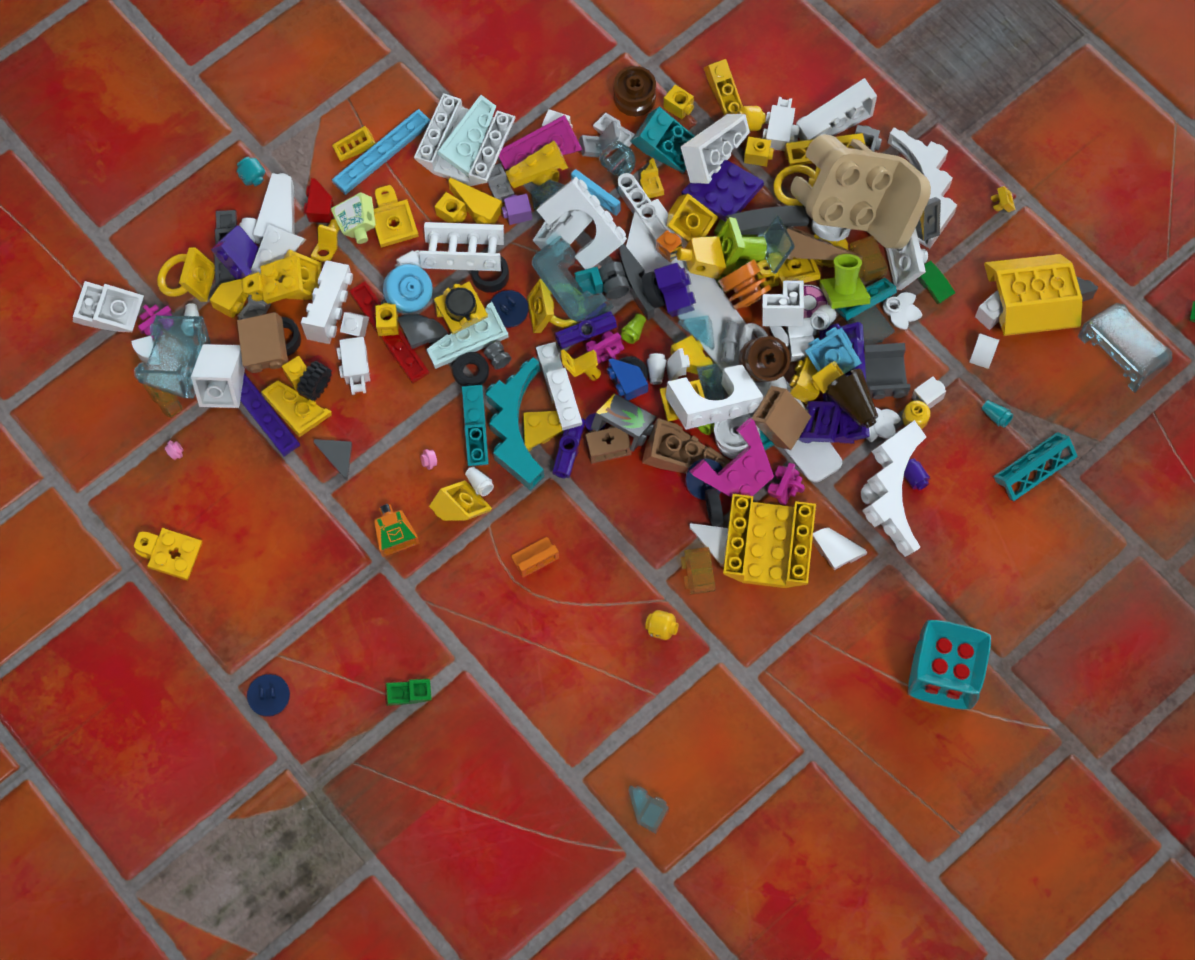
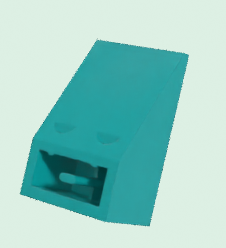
[630,106,695,173]

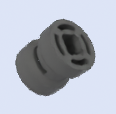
[484,341,512,370]

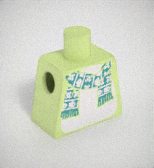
[331,192,376,244]

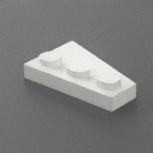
[249,224,306,275]

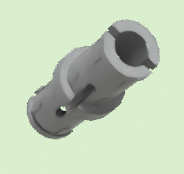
[721,321,739,364]

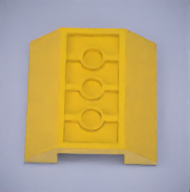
[984,254,1083,336]
[723,494,816,588]

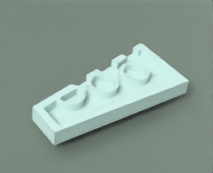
[437,95,496,177]
[427,302,509,369]

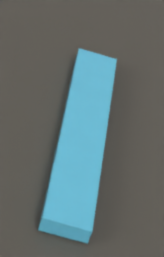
[332,109,431,195]

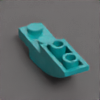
[462,385,489,467]

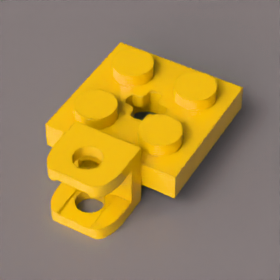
[374,185,419,248]
[757,252,820,288]
[243,254,303,304]
[134,528,202,581]

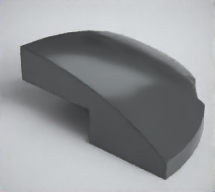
[398,315,449,349]

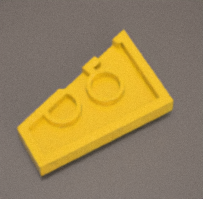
[506,141,568,188]
[261,381,332,437]

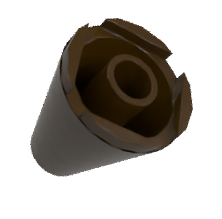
[826,368,878,428]

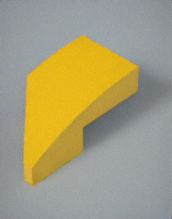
[640,158,664,199]

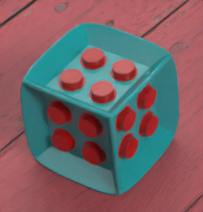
[908,620,991,709]

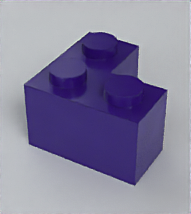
[654,263,696,317]

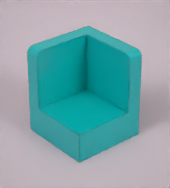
[574,267,603,298]

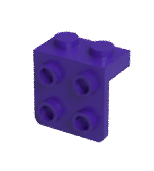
[211,226,259,280]

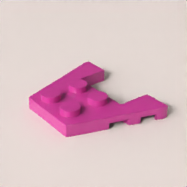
[689,418,774,498]

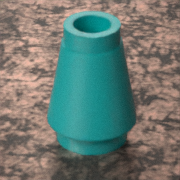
[982,400,1013,428]

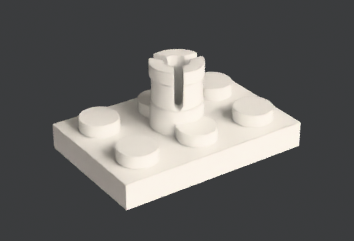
[886,228,928,290]

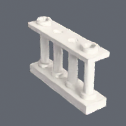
[420,222,504,271]

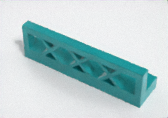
[993,432,1078,501]

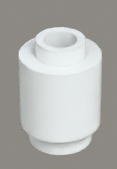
[395,250,421,268]
[811,304,836,330]

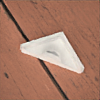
[690,523,728,567]

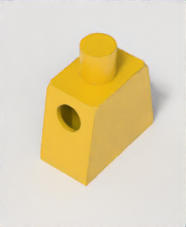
[676,236,726,279]

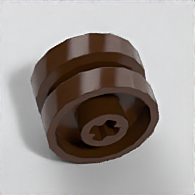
[614,66,656,117]
[738,336,791,383]

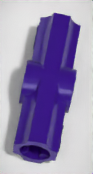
[555,311,617,350]
[552,418,586,479]

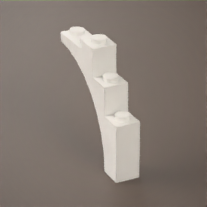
[888,128,957,249]
[862,420,926,557]

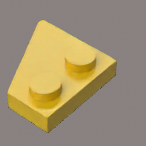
[524,411,564,451]

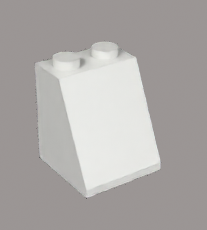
[191,344,245,408]

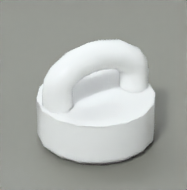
[861,483,879,504]

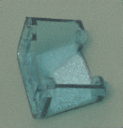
[532,236,614,322]
[1078,303,1172,393]
[134,315,210,399]

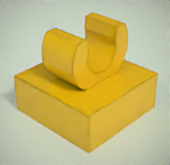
[991,186,1016,213]

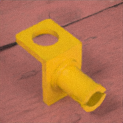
[311,219,340,262]
[561,349,601,381]

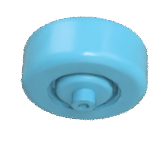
[383,264,433,313]

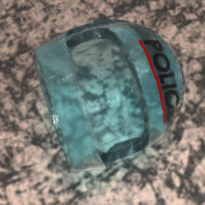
[598,141,636,177]

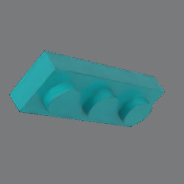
[836,278,897,320]

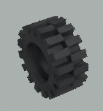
[297,361,332,401]

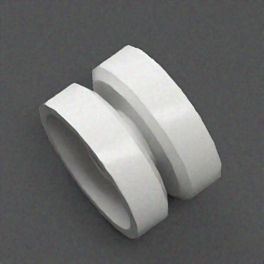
[714,414,760,459]

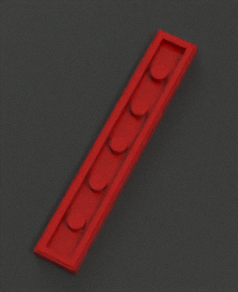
[349,281,429,384]

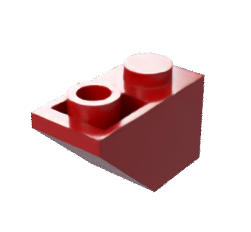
[304,178,334,223]

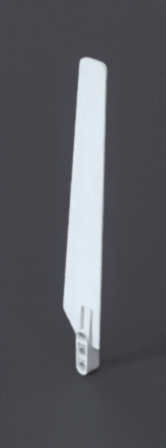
[618,173,842,482]

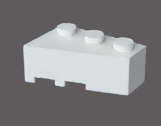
[533,210,593,256]

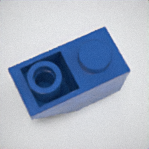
[606,359,648,401]

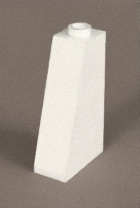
[253,173,295,244]

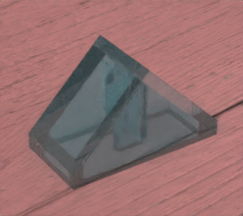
[531,179,565,210]
[678,315,715,351]
[697,364,725,401]

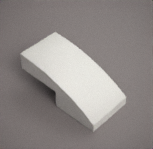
[593,113,635,152]

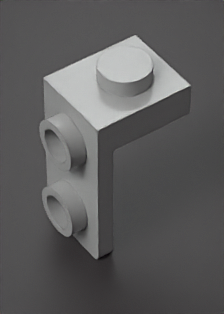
[579,121,620,158]
[855,125,882,152]

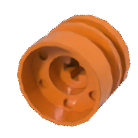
[718,259,772,310]

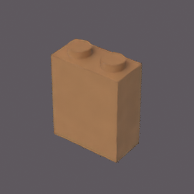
[237,312,288,373]
[752,386,811,450]

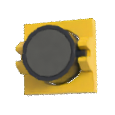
[434,281,488,335]

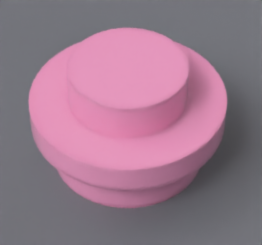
[165,440,184,460]
[420,449,437,470]

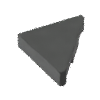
[314,439,352,480]

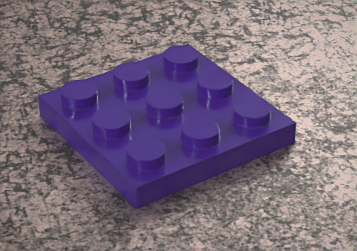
[682,160,764,222]

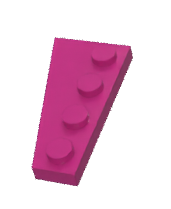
[499,115,583,170]

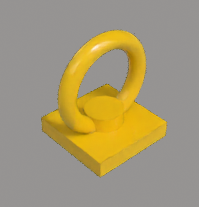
[773,165,821,206]
[157,247,215,302]
[527,279,585,333]

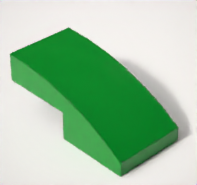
[918,261,955,304]
[385,679,432,706]

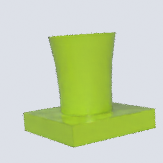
[717,217,767,275]
[819,254,871,309]

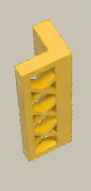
[785,133,865,166]

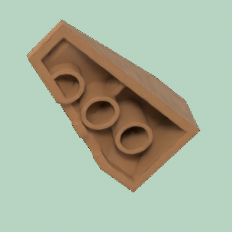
[779,226,863,260]
[642,418,730,474]

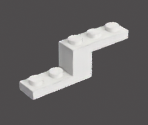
[536,342,582,430]

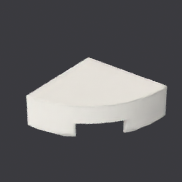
[789,125,800,143]

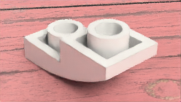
[666,348,690,381]

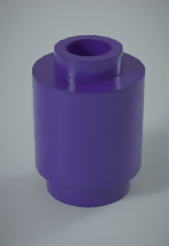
[904,458,930,490]

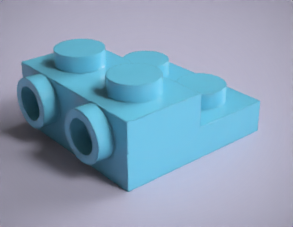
[805,327,862,374]

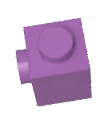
[502,194,532,225]

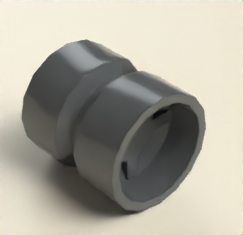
[599,262,631,299]

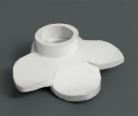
[883,292,922,330]
[867,407,901,442]

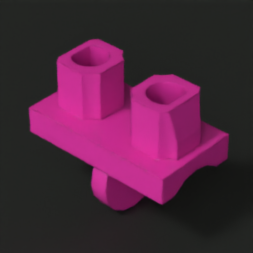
[138,304,175,339]
[586,331,624,364]
[768,463,805,505]

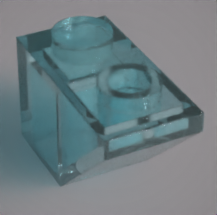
[629,786,669,834]

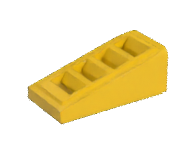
[332,126,376,162]

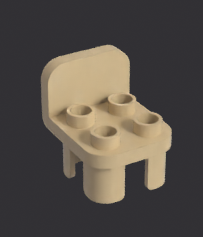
[791,134,931,249]

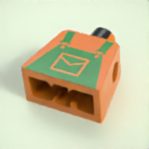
[374,504,420,558]

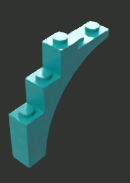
[486,357,544,491]

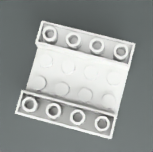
[414,93,515,186]

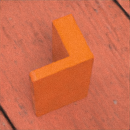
[511,537,559,577]

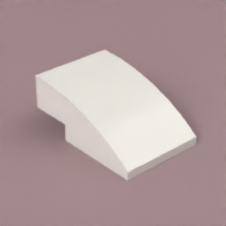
[73,281,144,332]

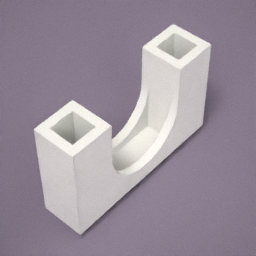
[537,177,627,270]
[665,364,763,429]

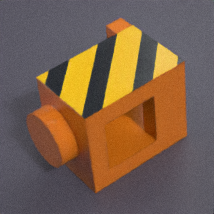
[656,230,684,263]

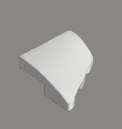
[812,528,867,570]

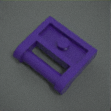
[799,401,842,443]

